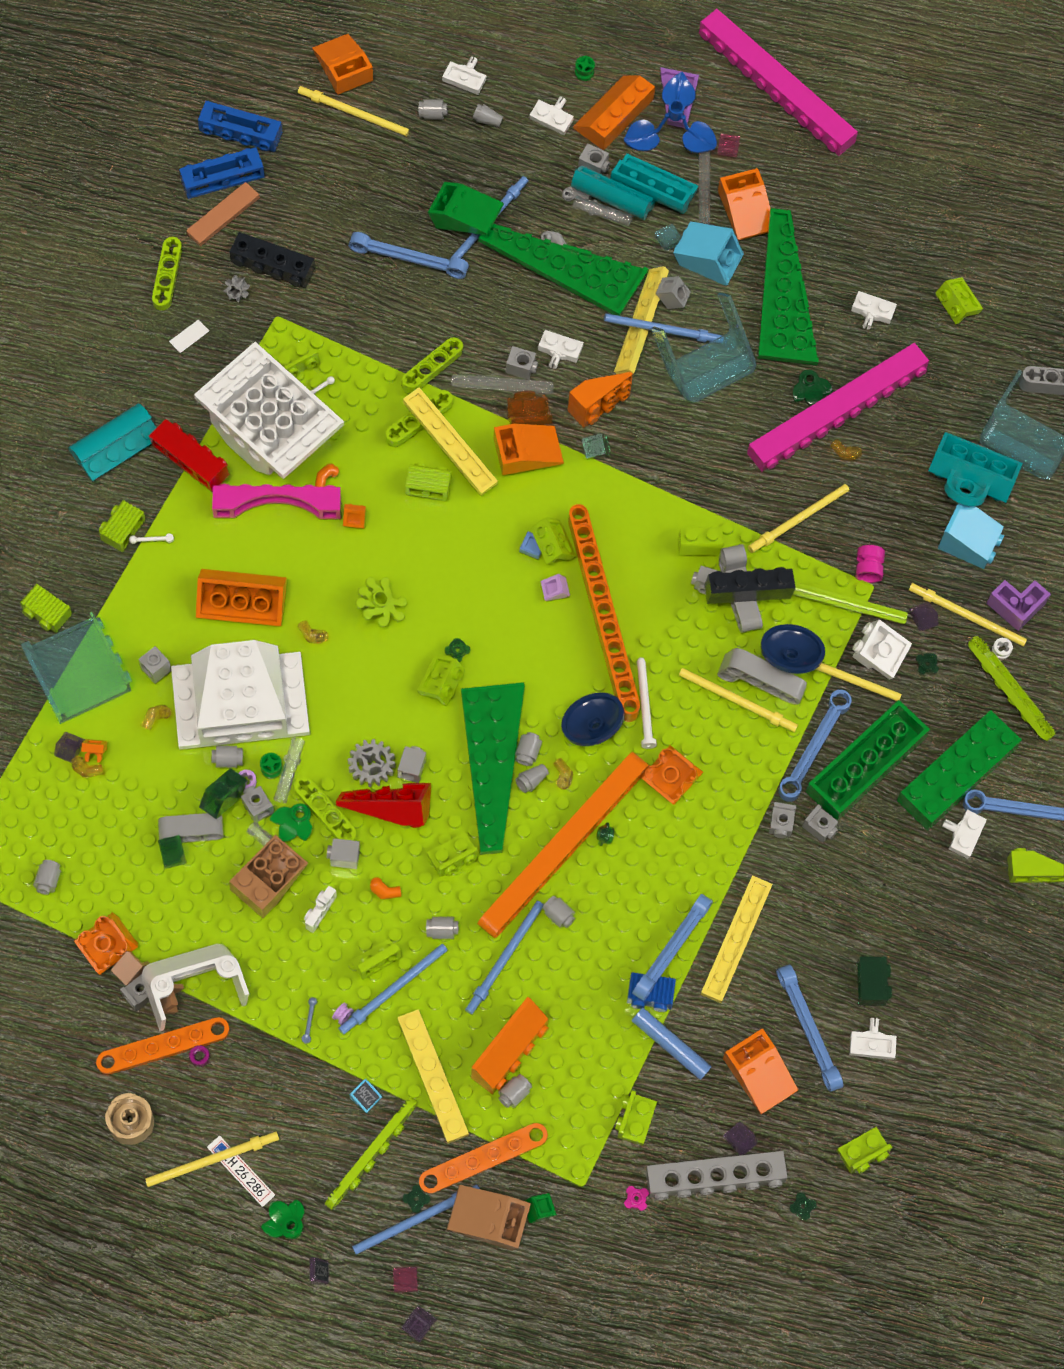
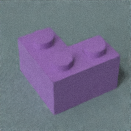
[986,580,1051,631]

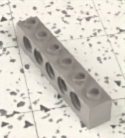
[646,1151,787,1200]

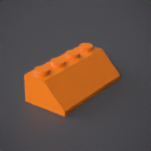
[573,75,655,150]
[196,569,287,626]
[471,997,549,1095]

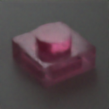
[717,133,740,157]
[393,1267,418,1293]

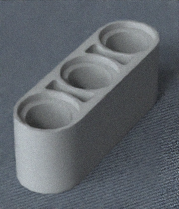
[158,813,224,844]

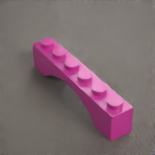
[212,484,341,519]

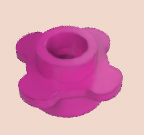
[624,1186,649,1211]

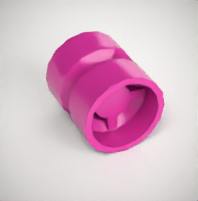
[855,545,885,583]

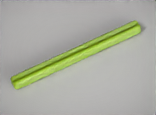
[793,582,908,624]

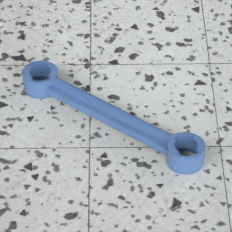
[348,232,469,279]
[778,690,852,802]
[963,790,1064,821]
[632,894,713,1001]
[776,964,843,1092]

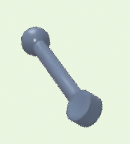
[302,997,317,1044]

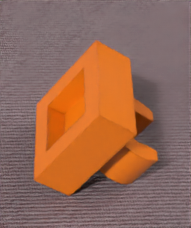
[343,504,366,528]
[81,739,107,763]

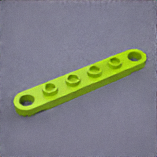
[968,636,1055,741]
[325,1097,418,1210]

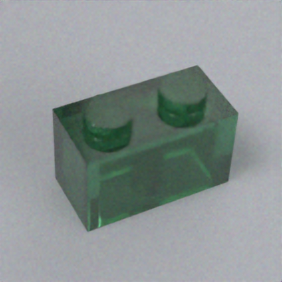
[199,768,248,819]
[857,956,892,1006]

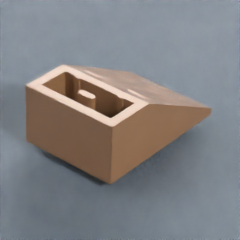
[229,835,308,918]
[446,1185,531,1251]

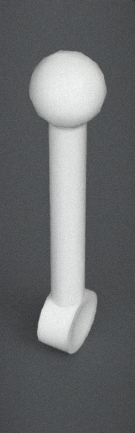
[311,376,335,394]
[129,534,174,544]

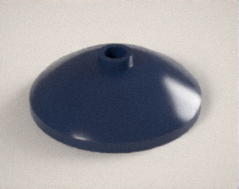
[761,624,825,674]
[561,693,625,746]

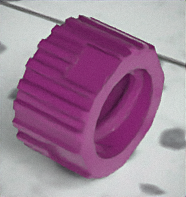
[189,1045,210,1067]

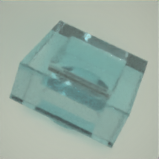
[655,224,682,251]

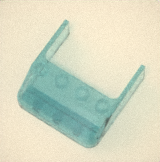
[651,292,756,402]
[979,370,1064,479]

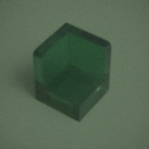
[581,433,611,459]
[158,835,187,869]

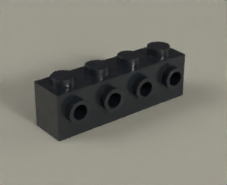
[229,232,315,288]
[704,567,796,604]

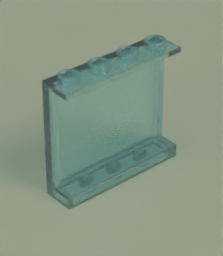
[21,612,132,724]

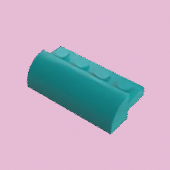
[610,154,698,214]
[571,165,656,220]
[68,403,156,482]

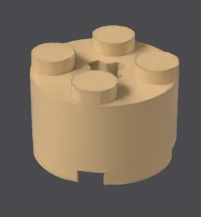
[105,1093,154,1145]

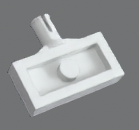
[442,57,486,95]
[529,96,574,136]
[851,291,897,330]
[538,330,584,369]
[942,810,987,859]
[304,886,337,933]
[849,1018,897,1060]

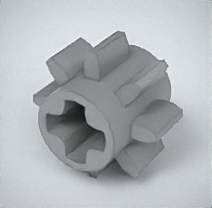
[223,275,250,302]

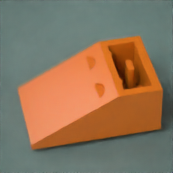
[312,34,373,95]
[718,168,770,241]
[568,372,633,428]
[494,424,564,475]
[723,1028,798,1115]

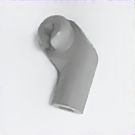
[562,186,591,201]
[541,231,566,245]

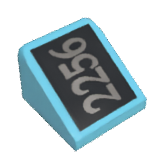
[350,1079,382,1114]

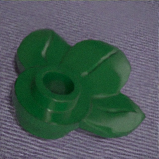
[792,369,833,406]

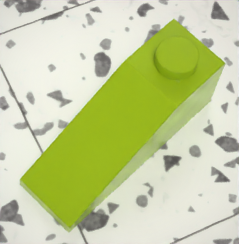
[1007,848,1064,883]

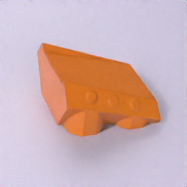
[641,745,703,805]
[74,912,138,975]

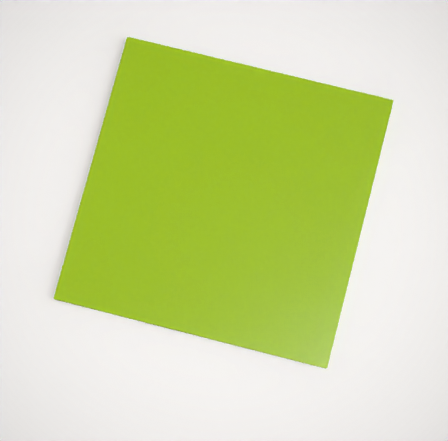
[0,317,874,1187]

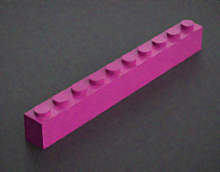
[699,9,858,156]
[747,343,929,472]

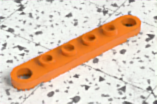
[96,1017,230,1075]
[419,1123,548,1194]

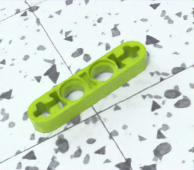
[152,237,182,311]
[401,337,463,393]
[386,390,453,446]
[294,776,357,841]

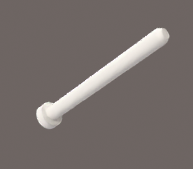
[637,658,657,749]

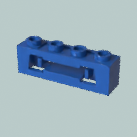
[198,101,283,152]
[179,147,265,199]

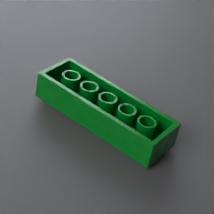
[806,700,930,821]
[897,710,1022,831]

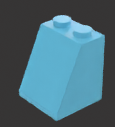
[673,221,744,286]
[938,503,1004,569]

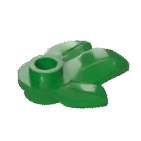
[270,803,312,842]
[261,1199,305,1239]

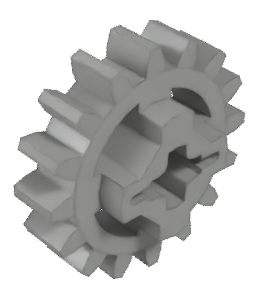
[348,739,395,787]

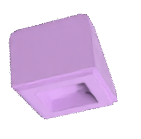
[541,574,570,601]

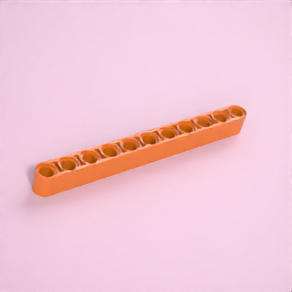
[568,504,640,722]
[477,752,650,939]

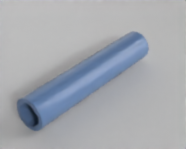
[631,1007,712,1080]

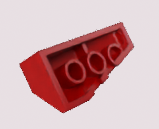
[336,783,431,828]

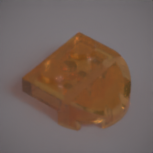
[507,391,552,425]

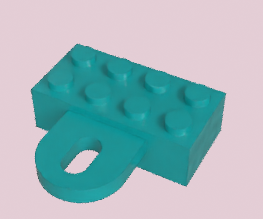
[928,432,1023,506]

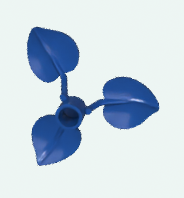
[624,72,717,153]

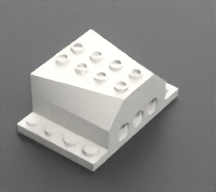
[194,342,344,479]
[171,640,310,750]

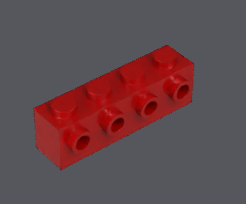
[149,419,230,492]

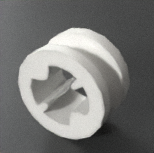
[992,638,1013,659]

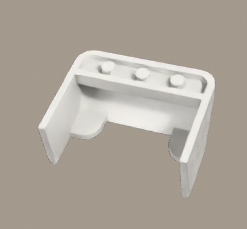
[142,944,249,1031]

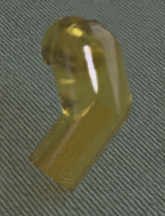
[830,439,862,460]
[298,620,328,644]
[141,705,171,730]
[72,756,104,778]
[553,758,573,790]

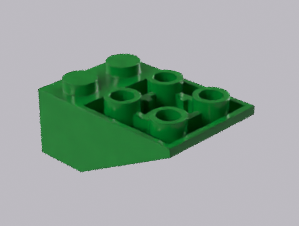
[428,182,504,235]

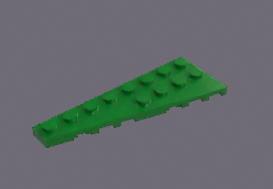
[758,208,819,366]
[478,224,649,316]
[461,682,525,855]

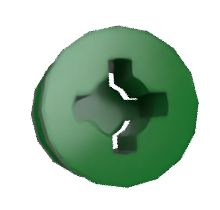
[575,56,595,81]
[260,753,282,779]

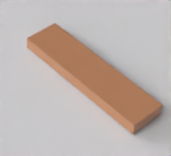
[186,182,260,247]

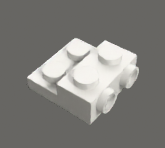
[852,620,912,679]

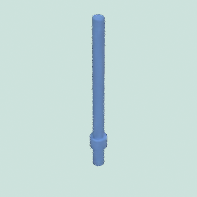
[451,176,528,258]
[604,313,723,343]
[465,901,543,1015]
[338,944,448,1035]
[352,1184,479,1255]

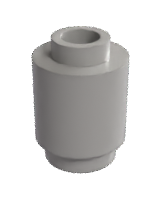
[419,99,448,120]
[515,732,542,766]
[211,746,243,768]
[33,860,61,895]
[542,896,575,928]
[426,916,459,939]
[498,1074,532,1108]

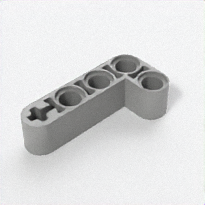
[1019,366,1064,395]
[719,544,763,633]
[717,648,807,704]

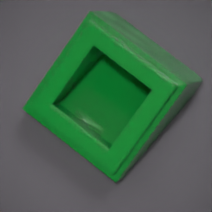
[525,1193,557,1223]

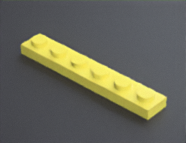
[614,266,669,374]
[403,387,498,496]
[701,875,773,1003]
[397,1009,469,1144]

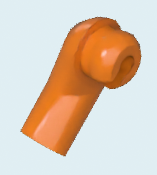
[315,463,339,487]
[370,877,401,899]

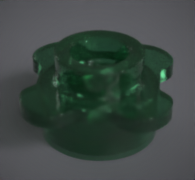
[445,638,470,662]
[916,653,939,674]
[597,822,614,846]
[403,1185,430,1213]
[789,1193,817,1220]

